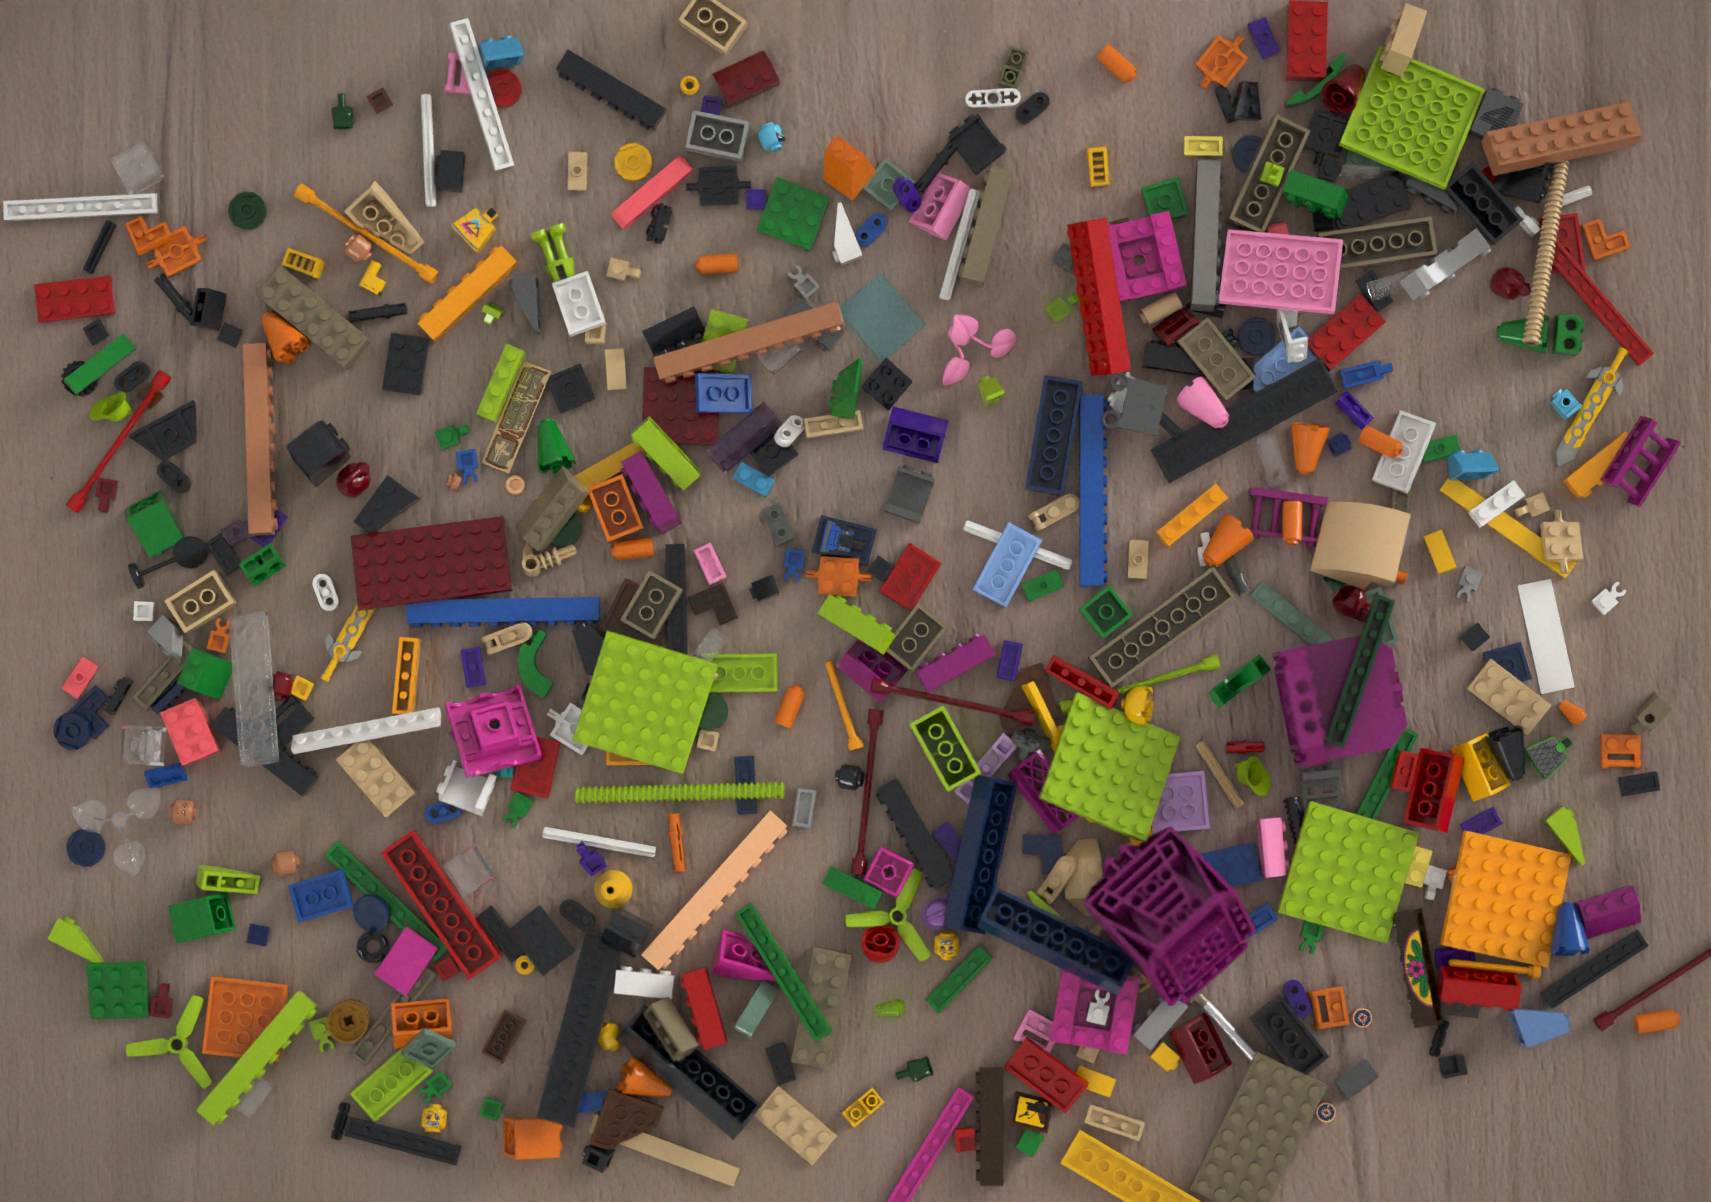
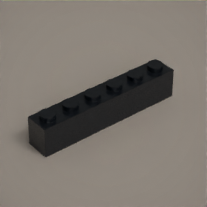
[556,50,666,131]
[211,707,319,796]
[876,778,954,890]

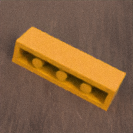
[1562,431,1638,498]
[1155,484,1228,548]
[392,637,421,715]

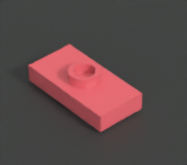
[61,656,100,699]

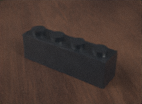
[1142,340,1205,377]

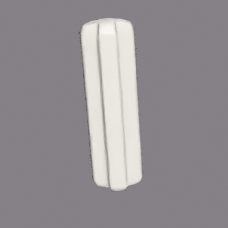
[1562,185,1592,206]

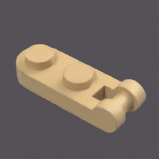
[1028,493,1080,533]
[481,622,533,655]
[1036,855,1077,906]

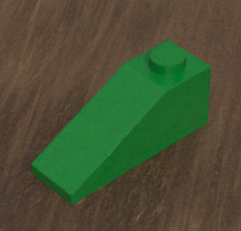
[822,867,883,909]

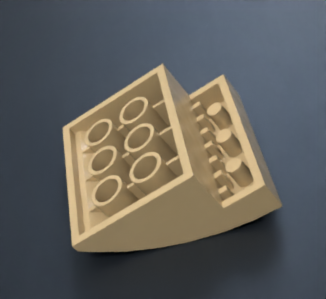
[1310,502,1411,589]

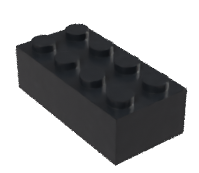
[1249,994,1329,1075]

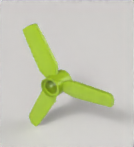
[845,868,931,962]
[126,995,212,1089]

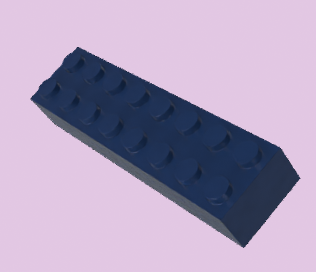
[943,775,1018,934]
[977,887,1134,996]

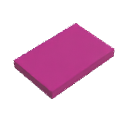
[374,926,439,996]

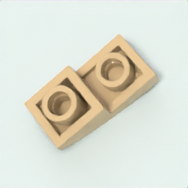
[604,348,626,390]

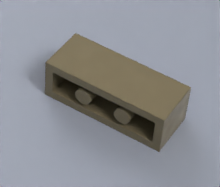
[643,997,699,1062]

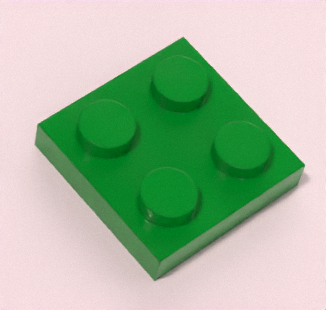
[1141,177,1189,220]

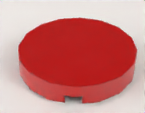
[487,69,522,108]

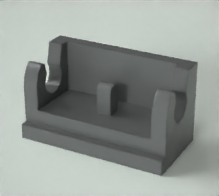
[1335,1059,1379,1100]

